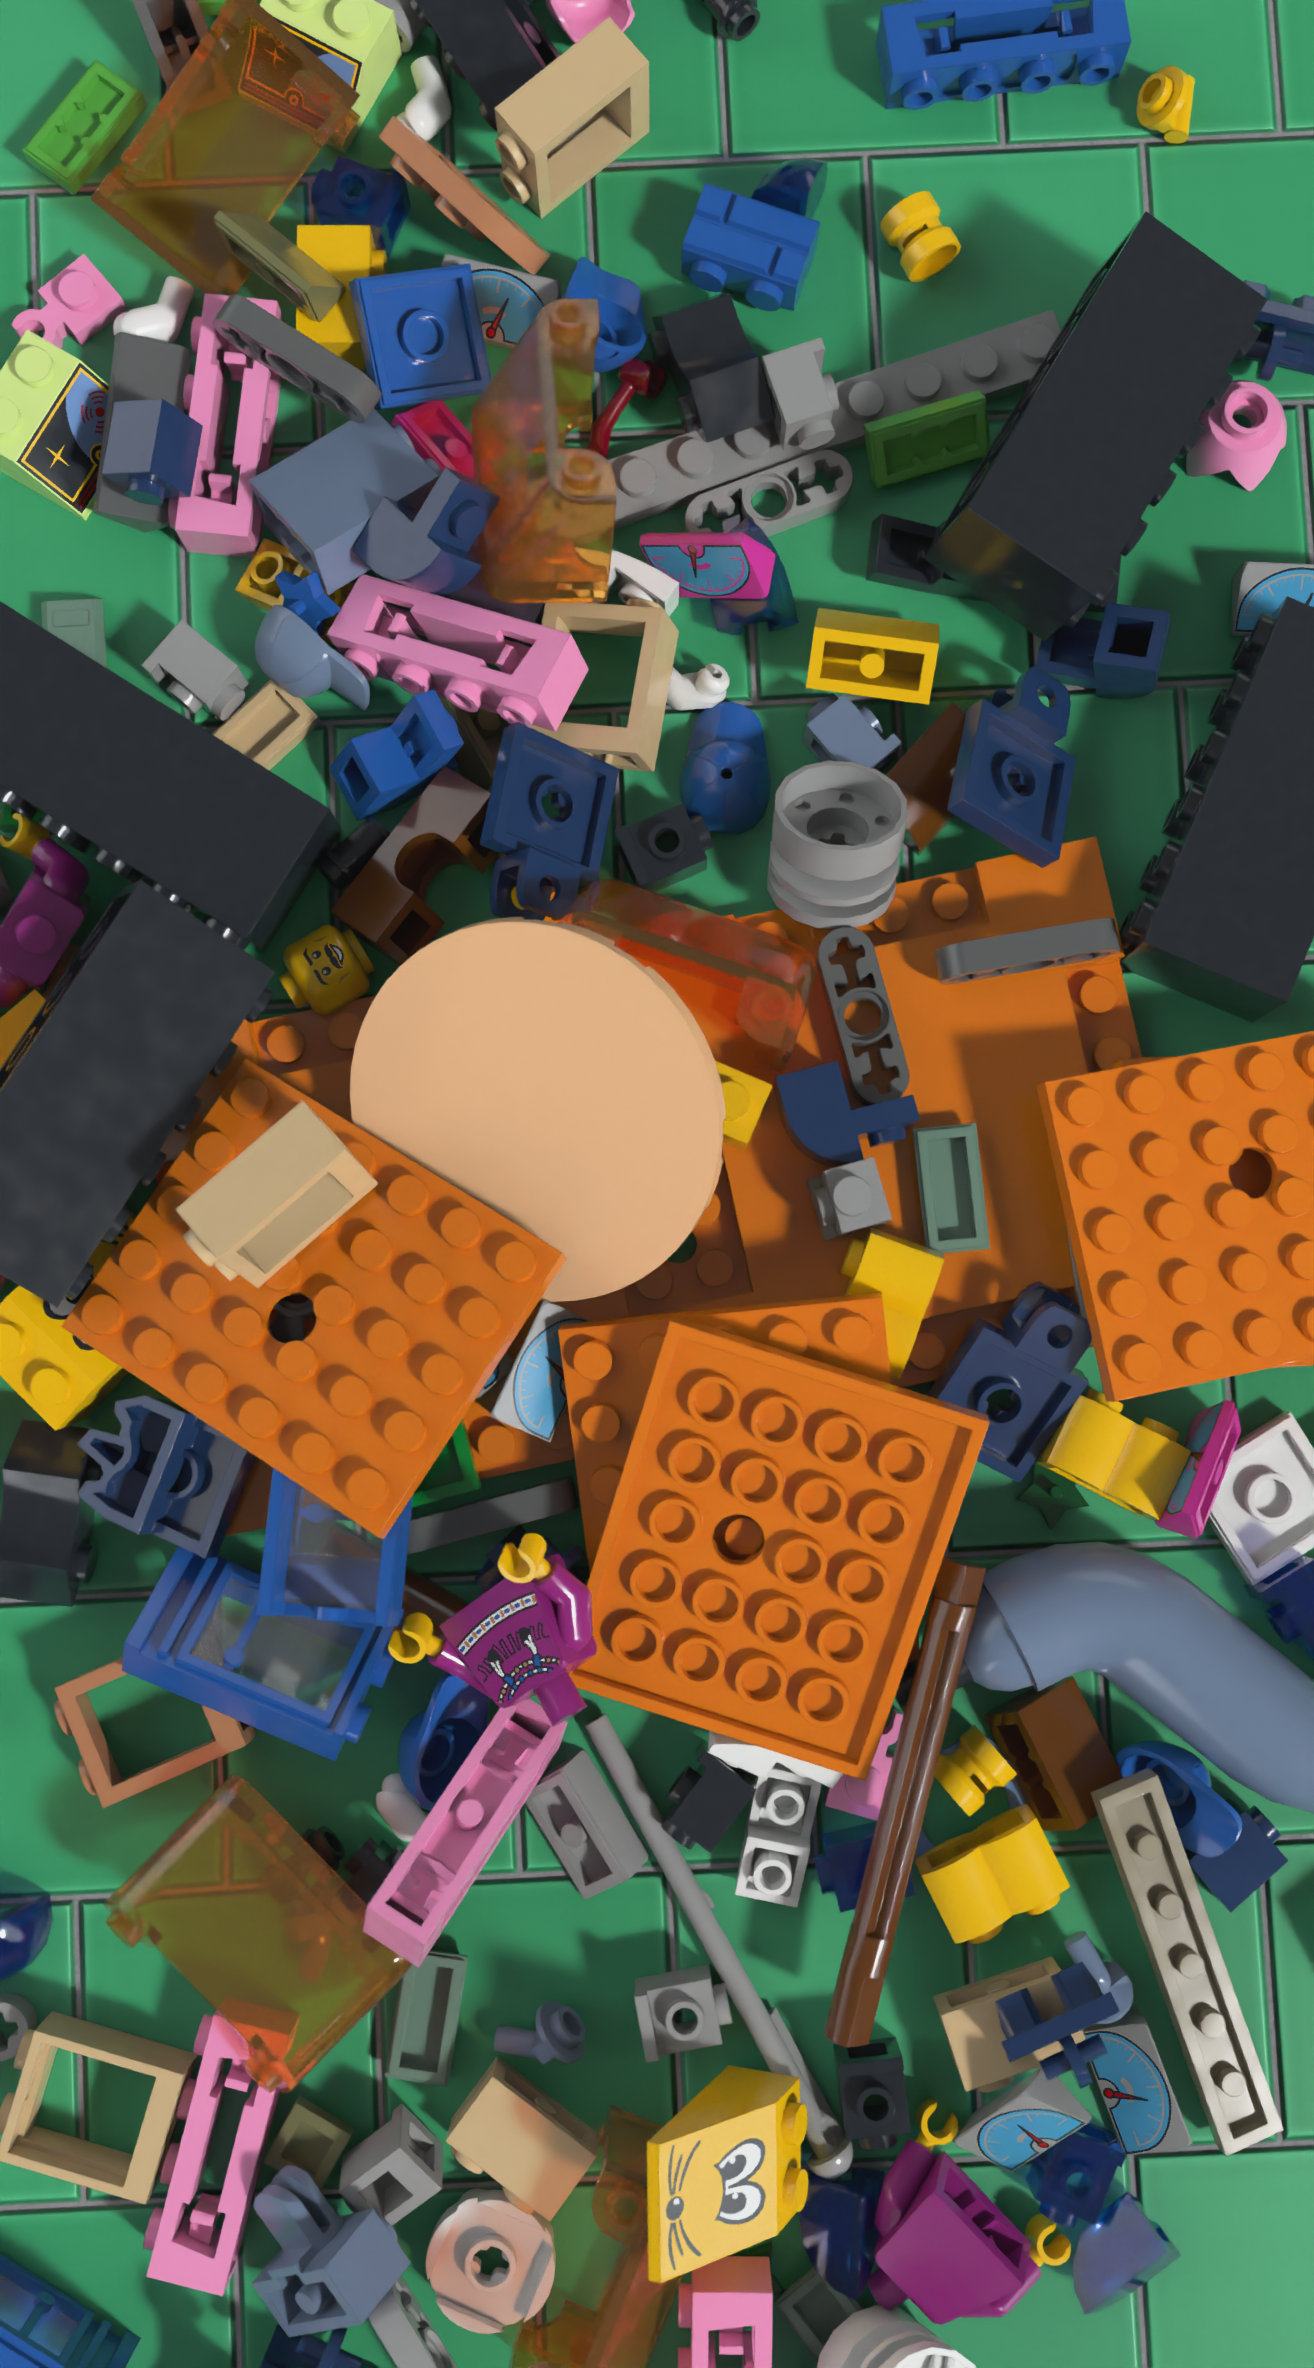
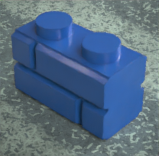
[681,183,820,311]

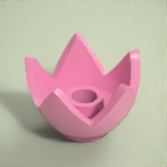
[1186,380,1287,492]

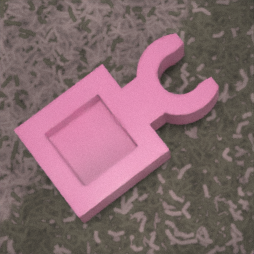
[12,254,127,349]
[823,1709,904,1821]

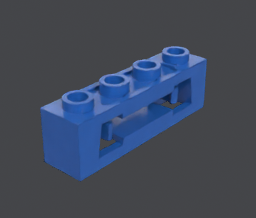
[876,0,1131,110]

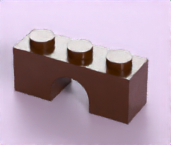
[330,766,499,966]

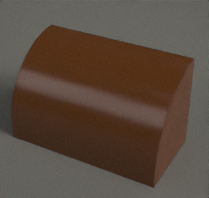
[885,702,966,856]
[984,1676,1123,1831]

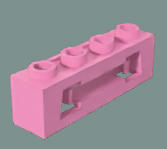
[168,293,285,559]
[327,574,589,732]
[363,1698,568,1968]
[143,1996,300,2296]
[678,2256,773,2368]

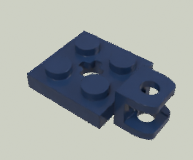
[947,667,1076,868]
[480,722,619,921]
[927,1282,1092,1483]

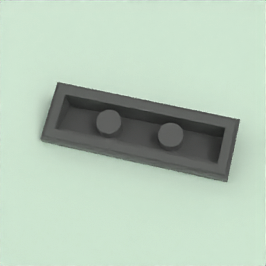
[93,332,191,533]

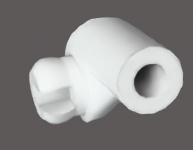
[396,55,452,141]
[113,276,195,343]
[666,663,730,711]
[376,1773,429,1842]

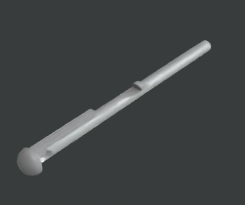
[584,1713,854,2179]

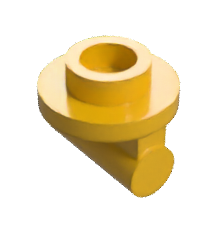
[1137,65,1195,144]

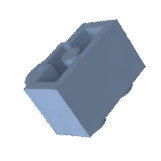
[251,2165,411,2337]

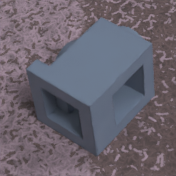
[802,693,902,771]

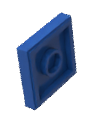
[349,264,494,411]

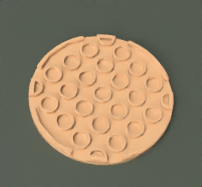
[350,917,726,1302]

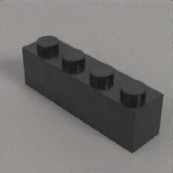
[409,0,560,131]

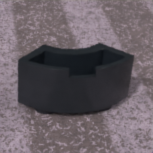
[648,293,776,443]
[0,1419,103,1607]

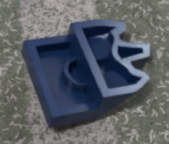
[77,1395,256,1559]

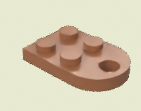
[378,116,550,275]

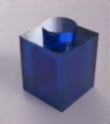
[813,1821,916,1912]

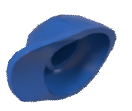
[559,257,647,373]
[680,702,771,835]
[398,1672,488,1811]
[1115,1740,1242,1858]

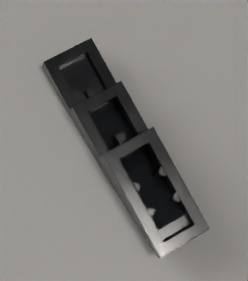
[866,514,1122,613]

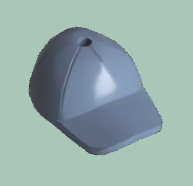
[255,605,370,711]

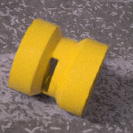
[880,191,961,282]
[934,1724,1018,1817]

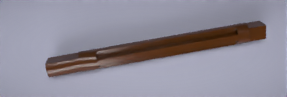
[824,1557,986,2048]

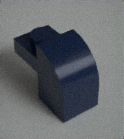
[352,467,501,595]
[1035,602,1170,699]
[772,1061,920,1167]

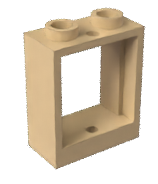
[494,17,649,219]
[530,594,679,772]
[175,1100,378,1288]
[0,2011,197,2205]

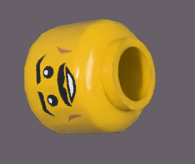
[278,924,375,1016]

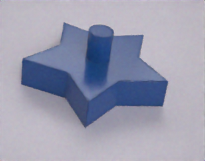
[275,570,341,636]

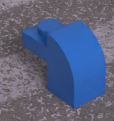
[329,689,464,821]

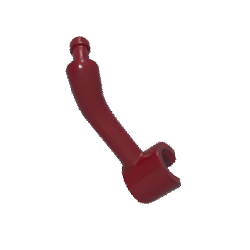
[572,359,668,467]

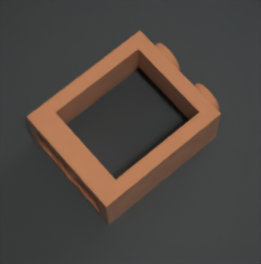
[54,1619,258,1808]

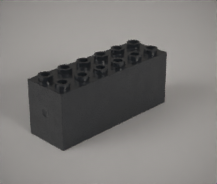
[923,212,1268,641]
[1119,596,1314,1022]
[0,601,342,952]
[0,880,275,1308]

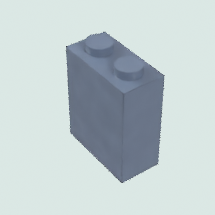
[249,408,442,595]

